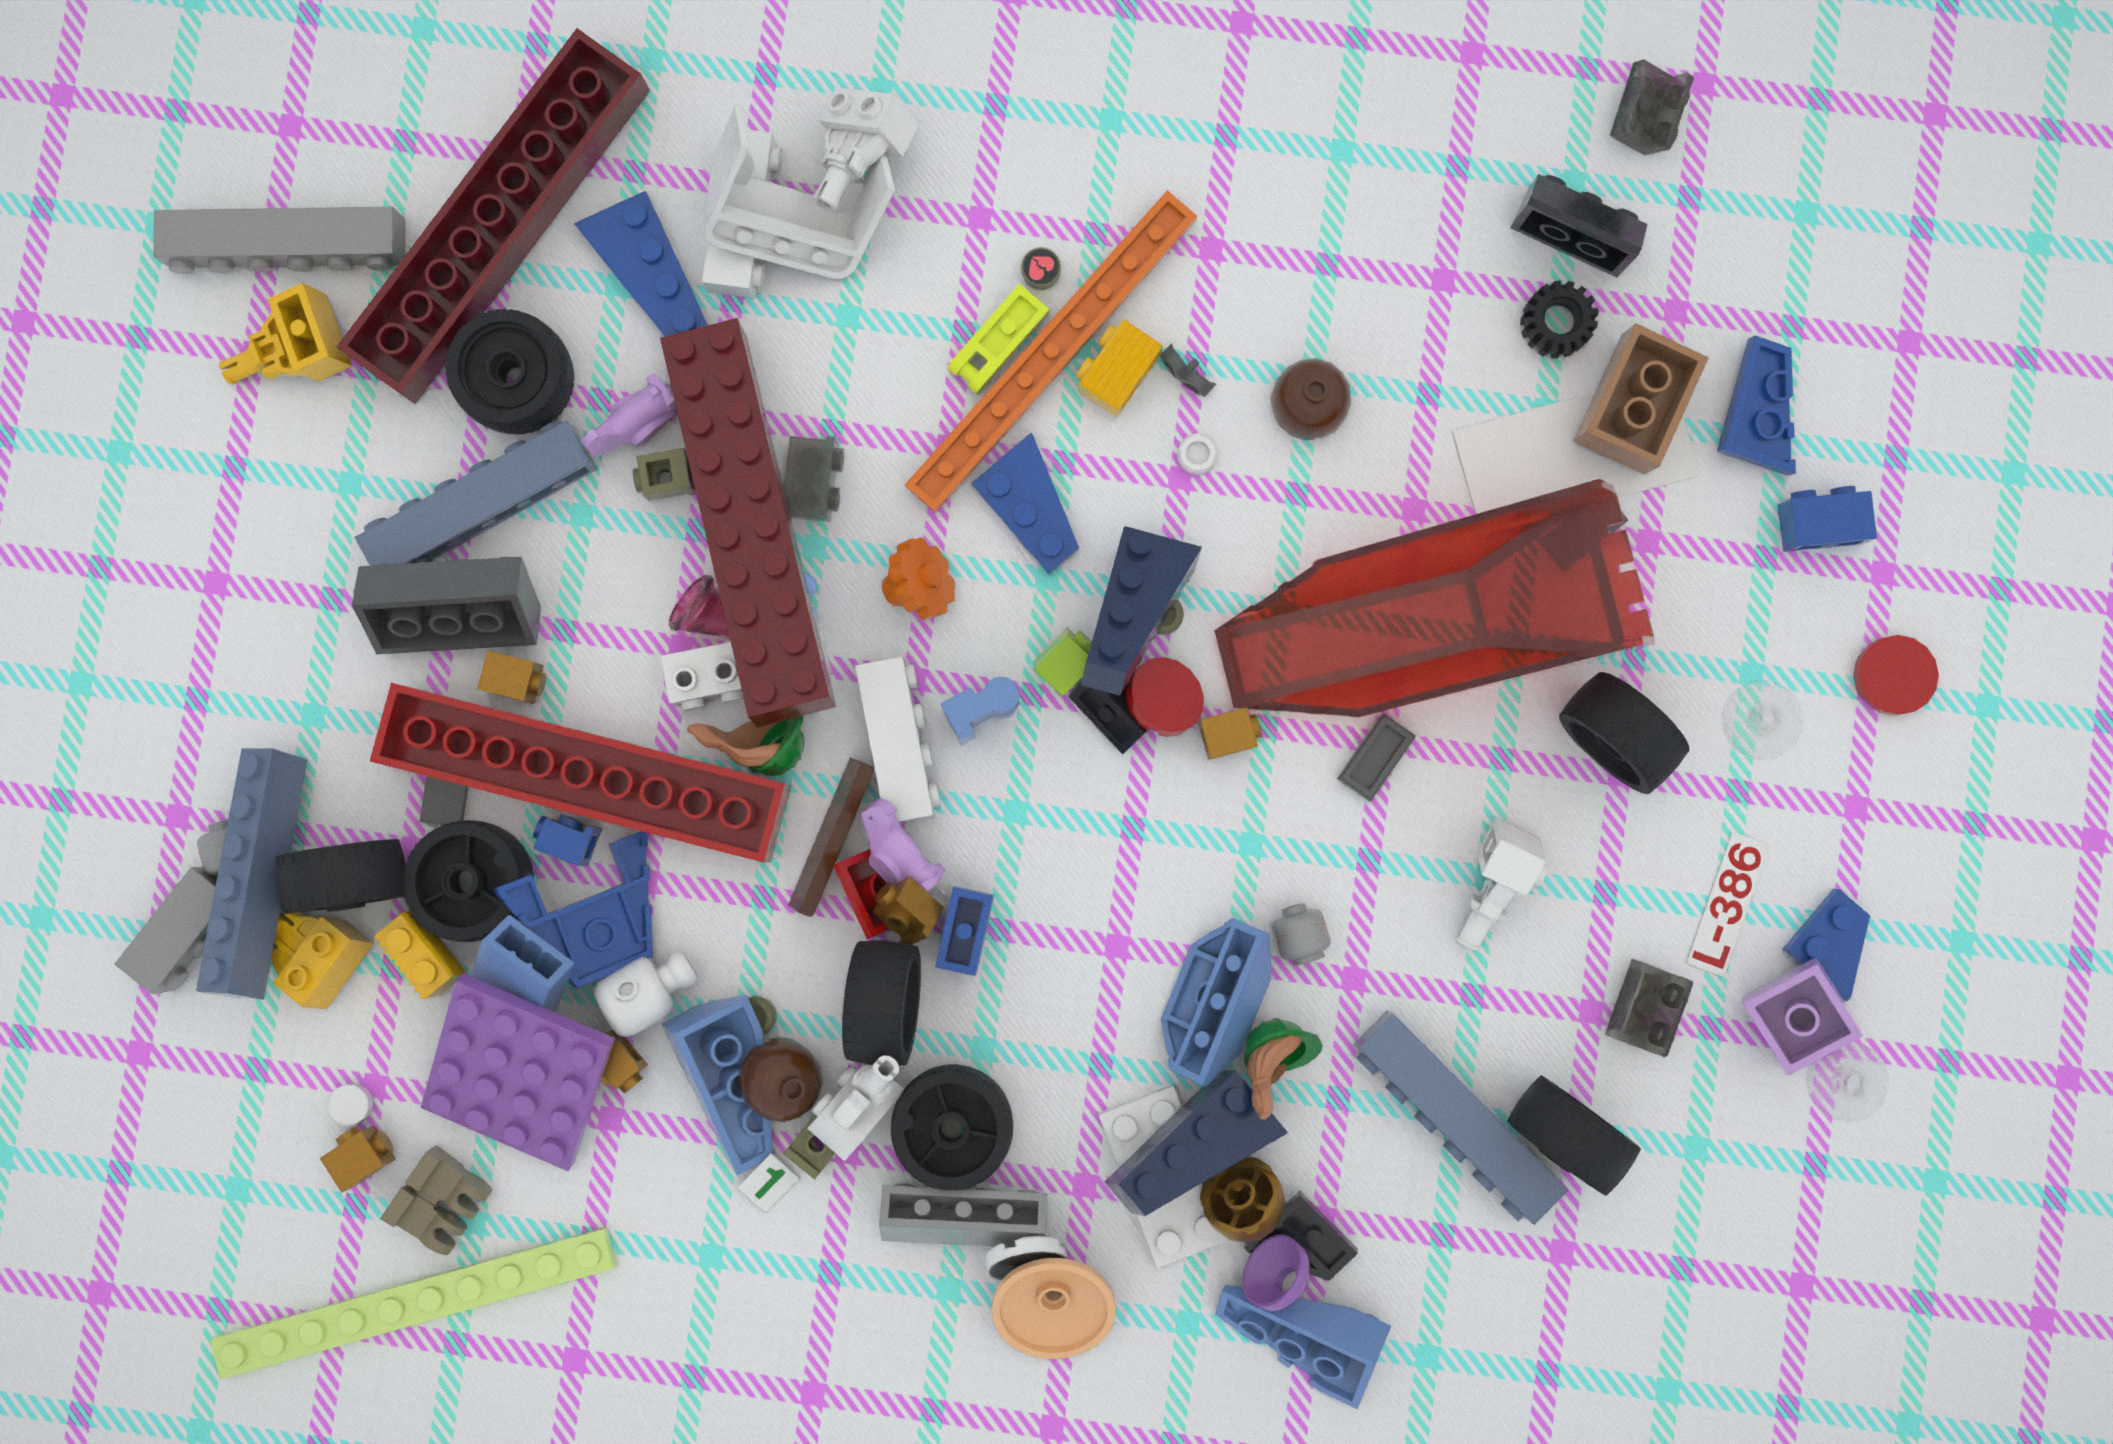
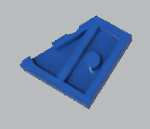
[1782,889,1870,1001]

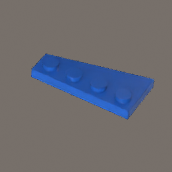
[574,191,708,336]

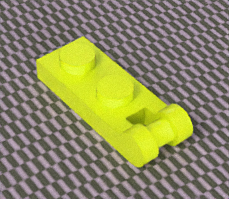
[947,283,1050,395]

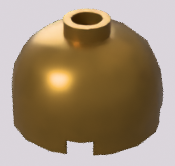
[1200,1157,1285,1243]

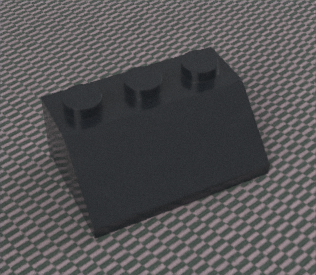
[1510,174,1648,278]

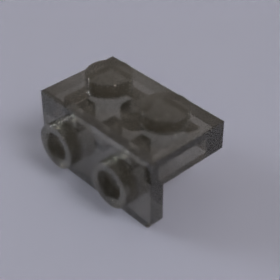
[1610,59,1694,156]
[784,436,844,522]
[1605,959,1693,1057]

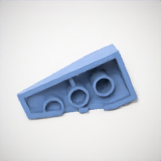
[662,994,774,1175]
[1215,1285,1391,1409]

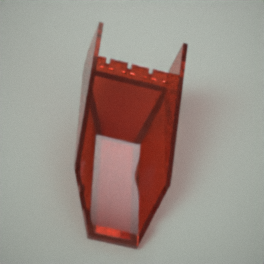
[1214,479,1655,717]

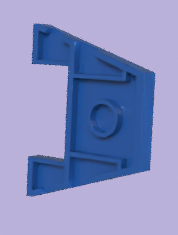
[493,831,653,988]

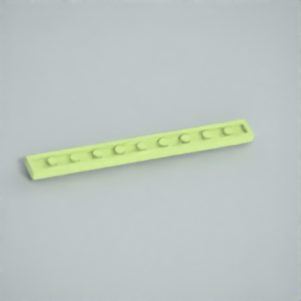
[210,1226,617,1379]

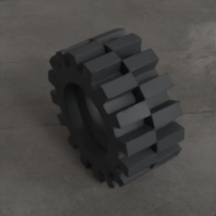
[1520,280,1599,359]

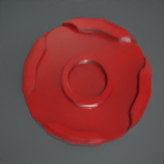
[1853,635,1939,716]
[1126,657,1204,737]

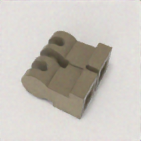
[380,1145,492,1255]

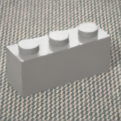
[114,867,217,994]

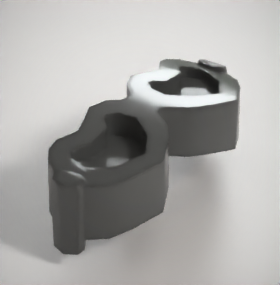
[1160,343,1216,397]

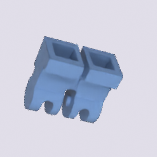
[940,677,1019,745]

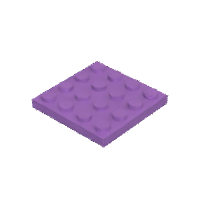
[421,973,615,1171]

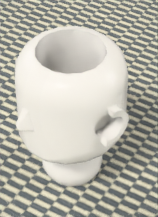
[594,952,698,1037]

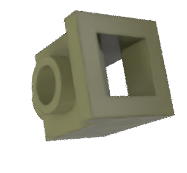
[633,448,696,501]
[783,1114,836,1180]

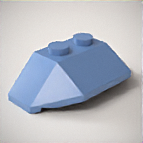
[1161,918,1271,1087]

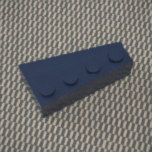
[1081,526,1202,696]
[1104,1070,1288,1216]

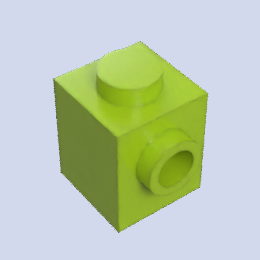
[1034,627,1092,697]

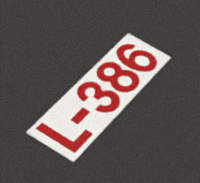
[1686,831,1770,977]

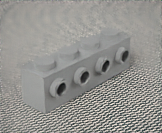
[879,1184,1047,1247]

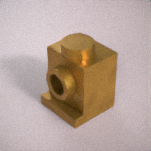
[872,876,944,945]
[601,1030,648,1094]

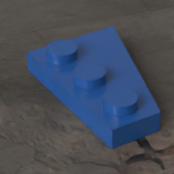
[1717,335,1796,476]
[971,432,1079,575]

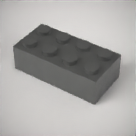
[352,557,541,655]

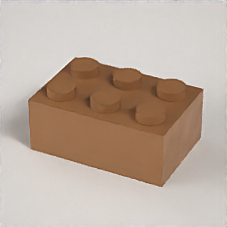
[1573,323,1709,475]

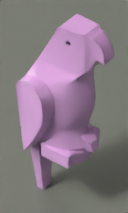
[581,373,677,459]
[860,798,946,931]

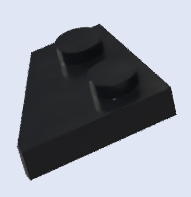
[1244,1190,1358,1281]

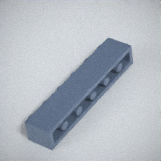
[354,420,598,566]
[196,748,307,1000]
[1353,1011,1569,1225]

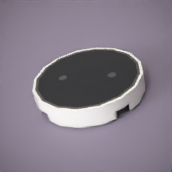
[984,1236,1068,1281]

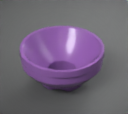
[1242,1235,1309,1311]

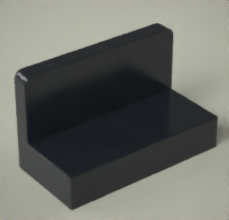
[1068,678,1148,755]

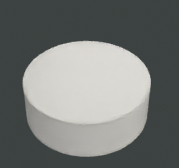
[1177,434,1218,475]
[328,1083,373,1126]

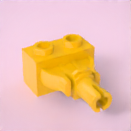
[219,283,352,385]
[271,913,374,1009]

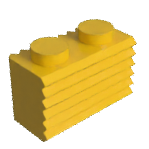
[1076,319,1163,417]
[374,911,467,999]

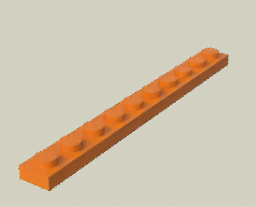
[905,190,1197,513]

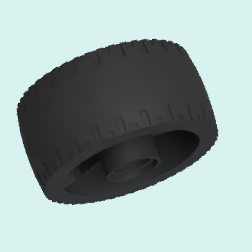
[445,309,574,435]
[1559,672,1690,794]
[404,820,534,942]
[276,839,405,914]
[842,940,921,1066]
[891,1064,1013,1190]
[1507,1075,1641,1196]

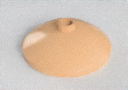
[992,1258,1116,1359]

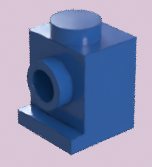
[533,814,602,866]

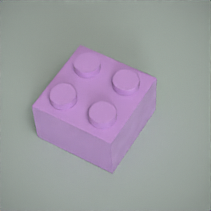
[1743,957,1863,1076]

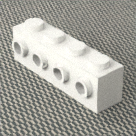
[660,624,832,711]

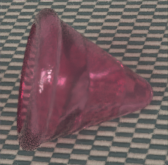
[668,575,730,638]

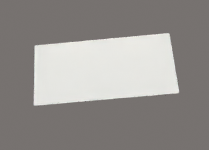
[1453,392,1700,534]

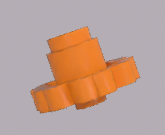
[882,537,955,620]

